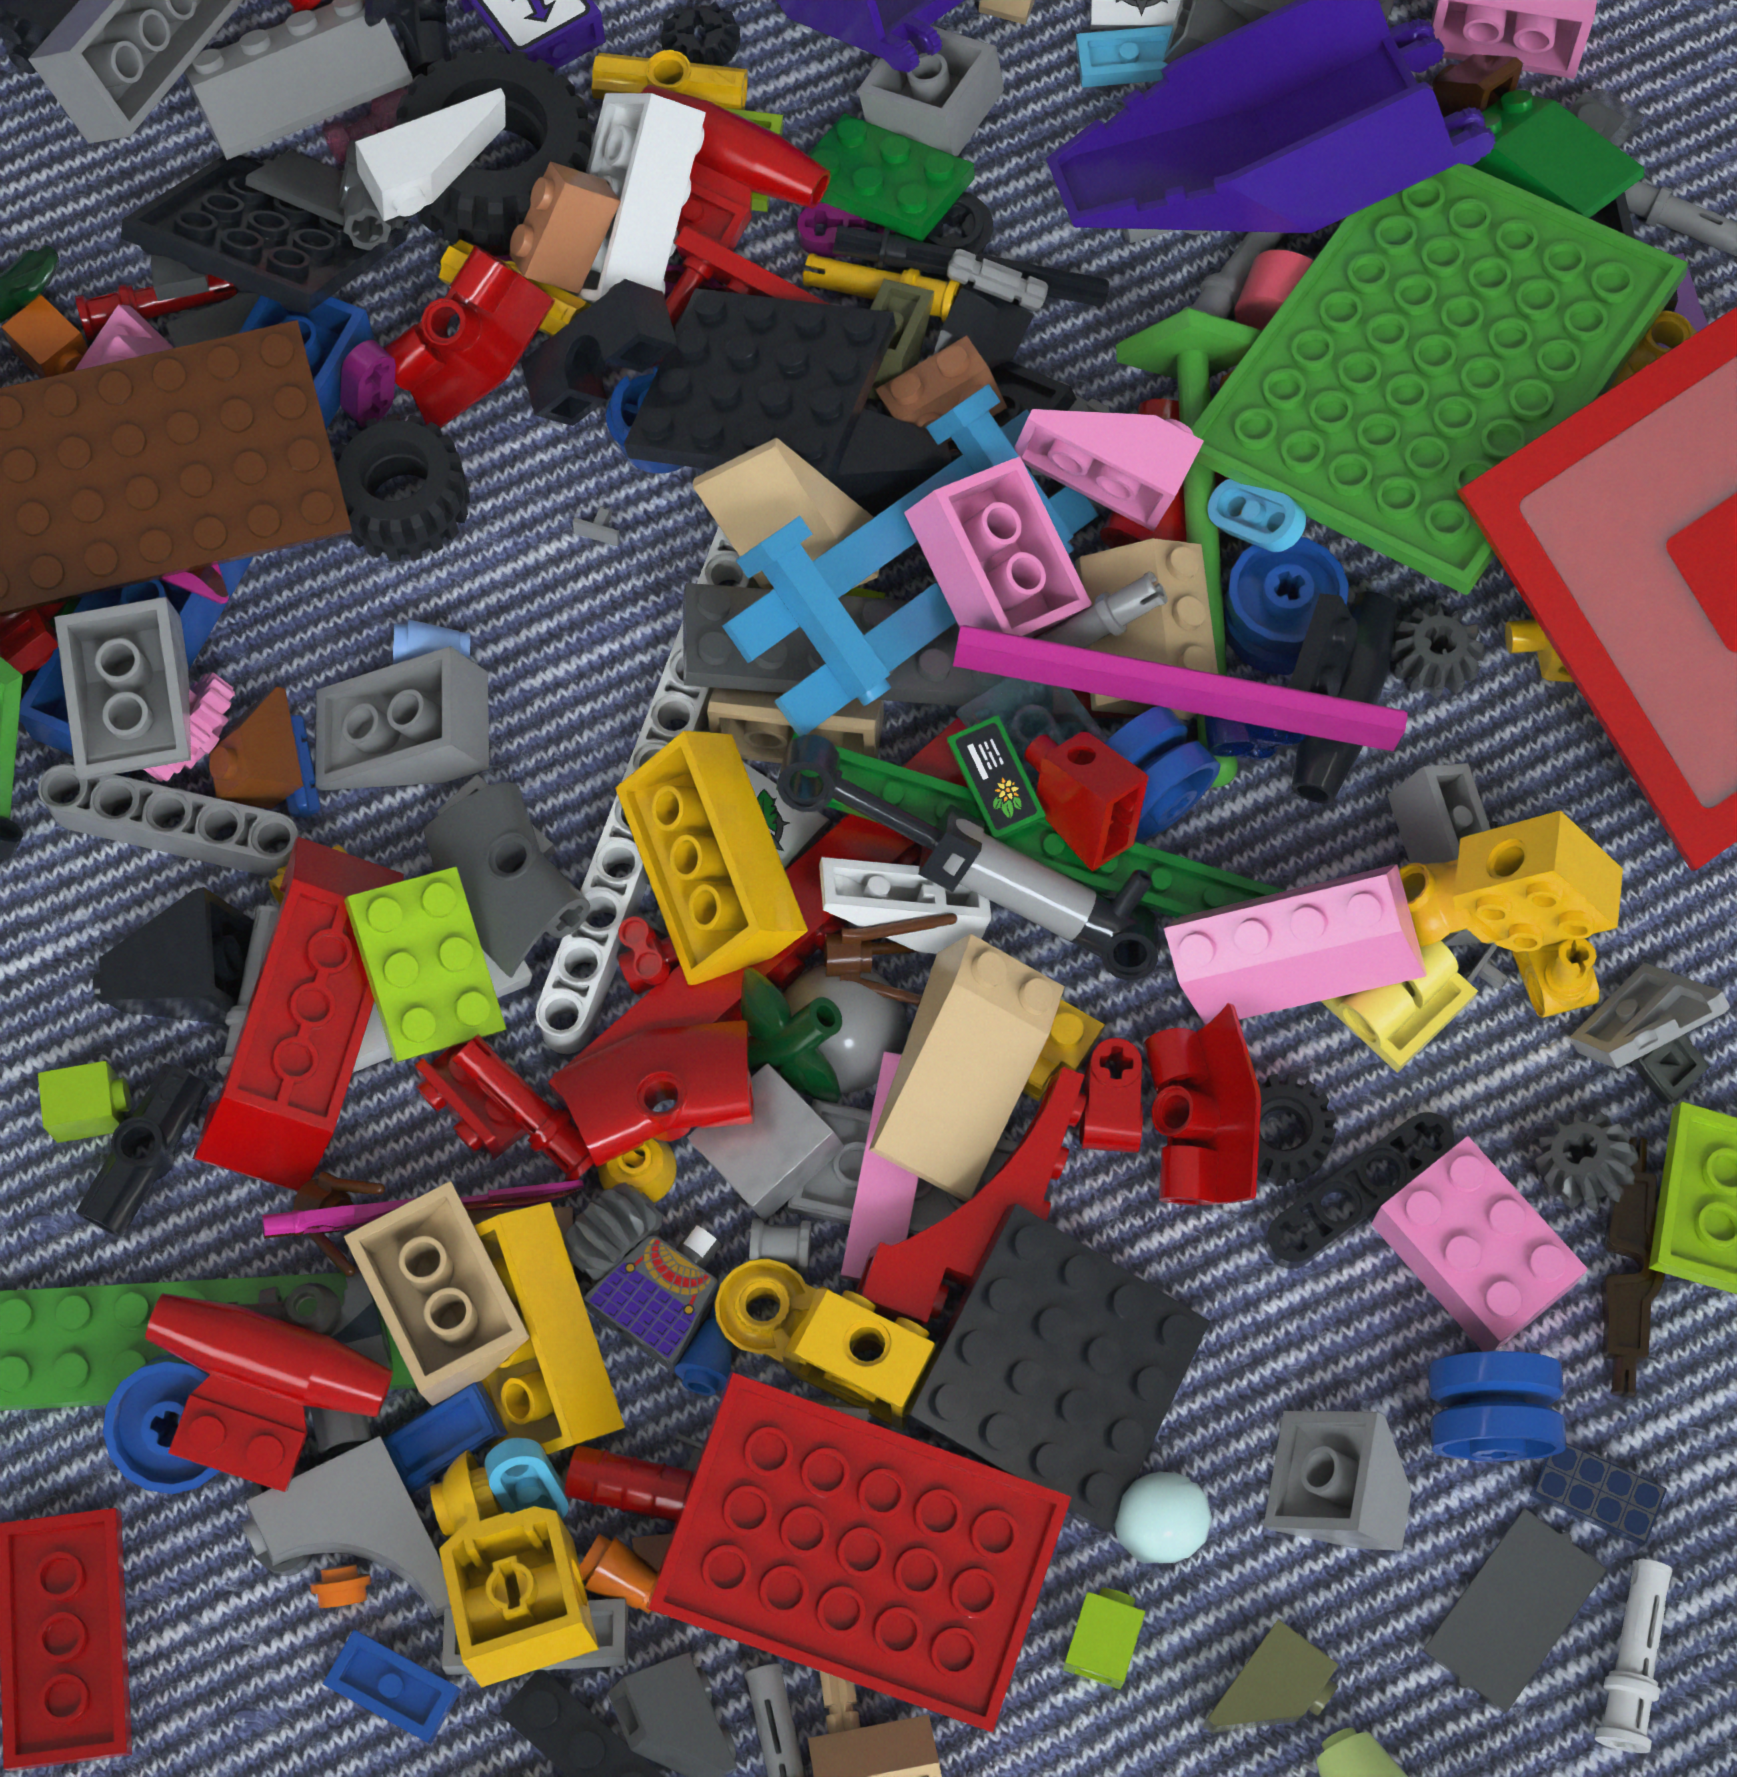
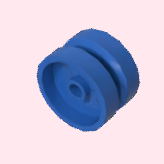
[1223,537,1349,675]
[1104,706,1221,844]
[1428,1351,1567,1462]
[103,1352,220,1494]

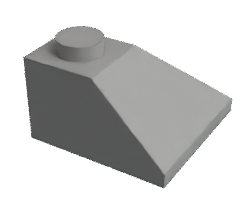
[1263,1411,1412,1551]

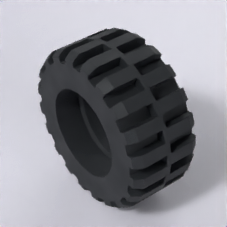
[394,47,592,251]

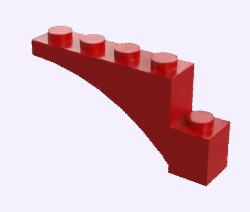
[855,1067,1087,1326]

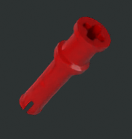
[75,274,237,342]
[452,1034,594,1182]

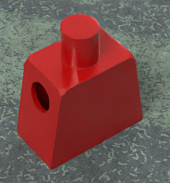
[1024,732,1149,872]

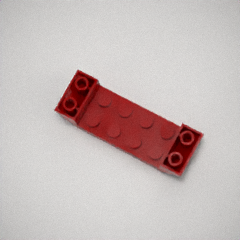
[192,837,404,1192]

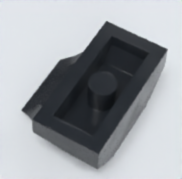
[932,281,1034,370]

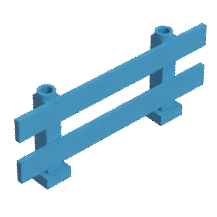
[722,384,1098,737]

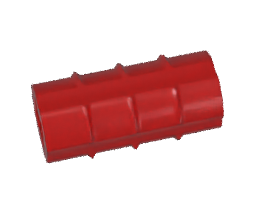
[565,1445,693,1523]

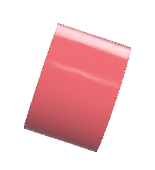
[1234,250,1314,330]

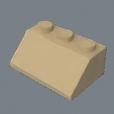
[1075,538,1218,720]
[707,688,884,764]
[344,1181,530,1406]

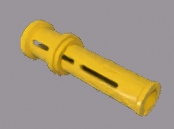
[803,253,962,324]

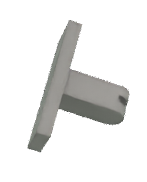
[573,506,620,547]
[1466,943,1508,990]

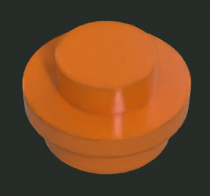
[310,1564,372,1608]

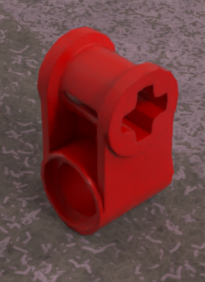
[1079,1038,1143,1153]

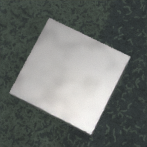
[687,1063,845,1222]

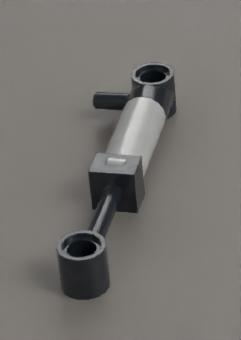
[777,735,1159,980]

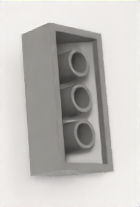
[183,0,413,160]

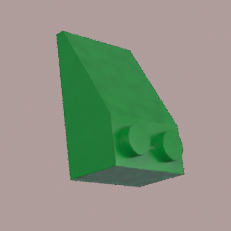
[1469,90,1645,218]

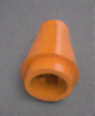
[580,1533,657,1614]

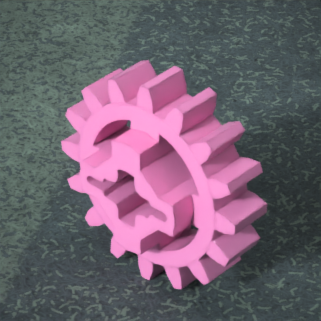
[143,672,235,782]

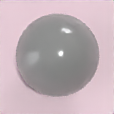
[783,964,908,1093]

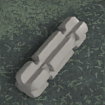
[947,249,1048,311]

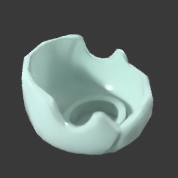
[1114,1472,1212,1563]

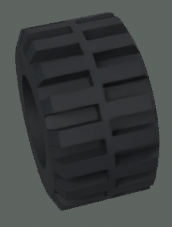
[333,414,470,562]

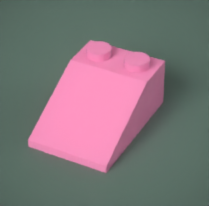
[1014,409,1204,532]

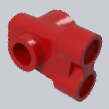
[618,916,680,996]

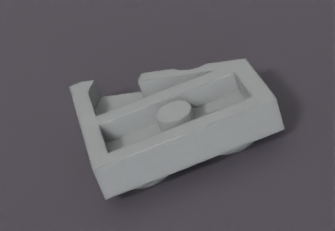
[1569,963,1730,1069]

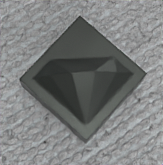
[1630,1034,1710,1103]

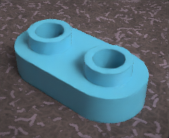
[1208,479,1306,552]
[485,1438,569,1520]

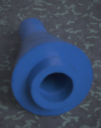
[674,1298,732,1396]

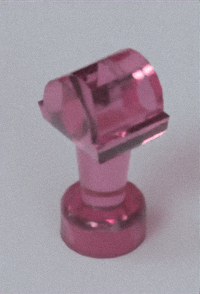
[322,88,408,166]

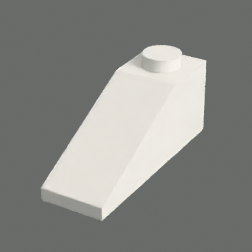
[355,88,505,221]
[819,857,991,954]

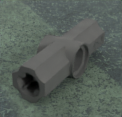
[337,133,392,250]

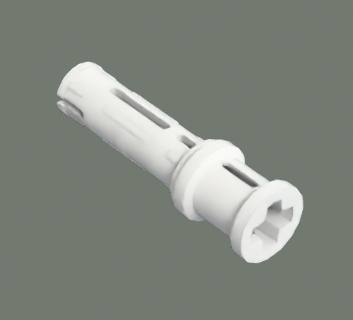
[1595,1559,1672,1753]

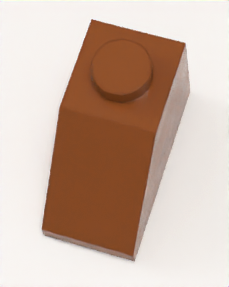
[209,687,303,809]

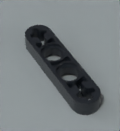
[1265,1112,1455,1269]

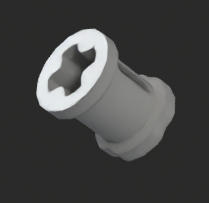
[749,1218,811,1273]

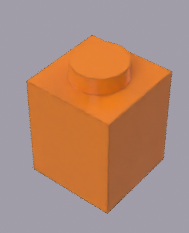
[1,295,88,379]

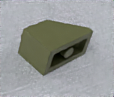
[868,279,934,401]
[1202,1619,1339,1733]

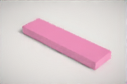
[840,1051,919,1282]

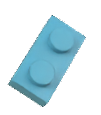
[1076,25,1173,88]

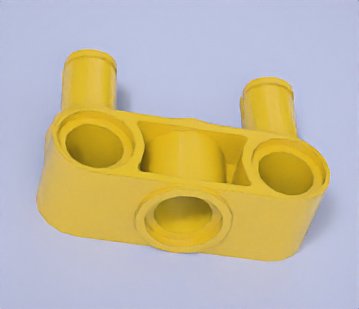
[1511,939,1599,1018]

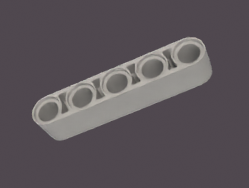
[38,764,302,878]

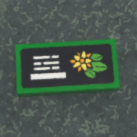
[947,715,1046,840]

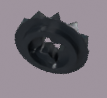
[661,0,740,66]
[912,192,993,254]

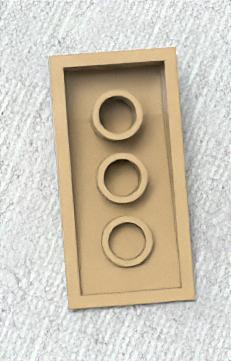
[869,934,1065,1201]

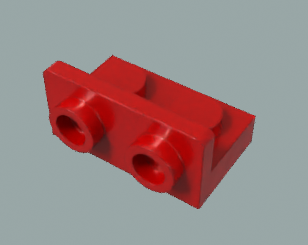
[414,1041,526,1161]

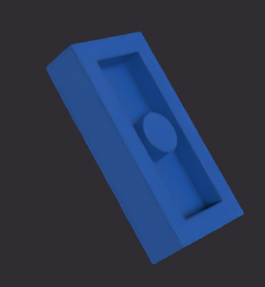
[323,1629,462,1745]

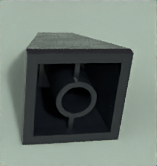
[833,408,960,517]
[93,887,254,1025]

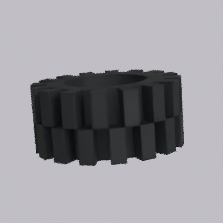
[1257,1074,1336,1186]

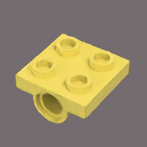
[1321,940,1478,1073]

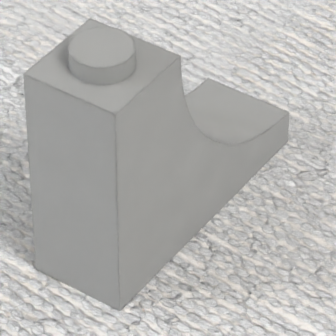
[241,1436,451,1619]

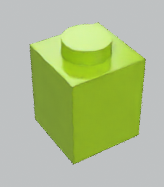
[38,1061,131,1143]
[1063,1587,1146,1690]

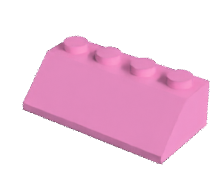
[1164,864,1427,1025]

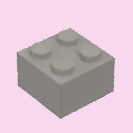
[858,25,1004,156]

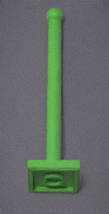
[1116,307,1263,788]

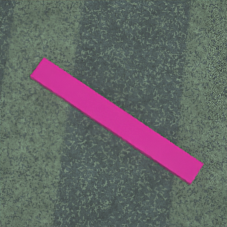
[953,625,1408,752]

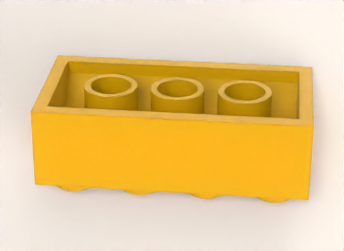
[615,730,808,985]
[474,1202,625,1456]

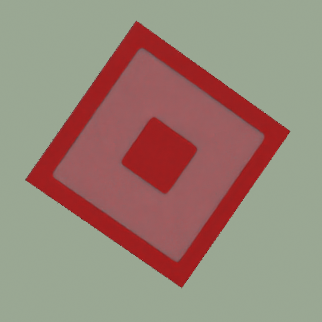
[1457,306,1737,871]

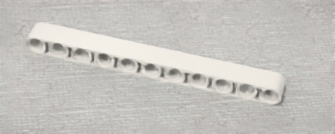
[536,526,759,1054]

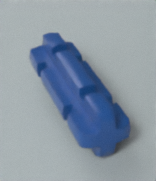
[286,714,321,818]

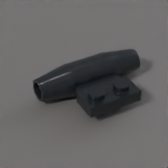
[1288,591,1398,804]

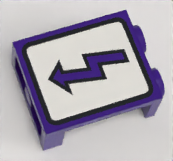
[458,0,606,70]

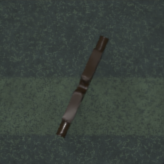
[1601,1137,1666,1397]

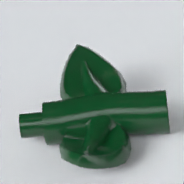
[0,245,59,324]
[741,968,842,1103]

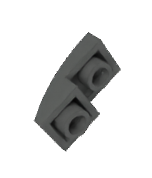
[151,255,210,301]

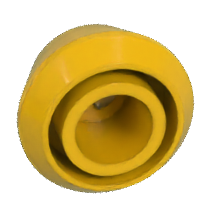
[598,1137,677,1203]

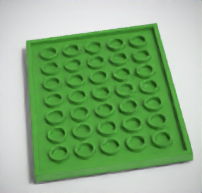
[1191,163,1689,595]

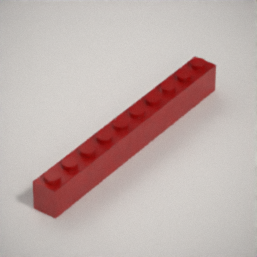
[548,716,972,1118]

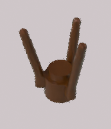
[824,913,958,1006]
[294,1171,385,1277]

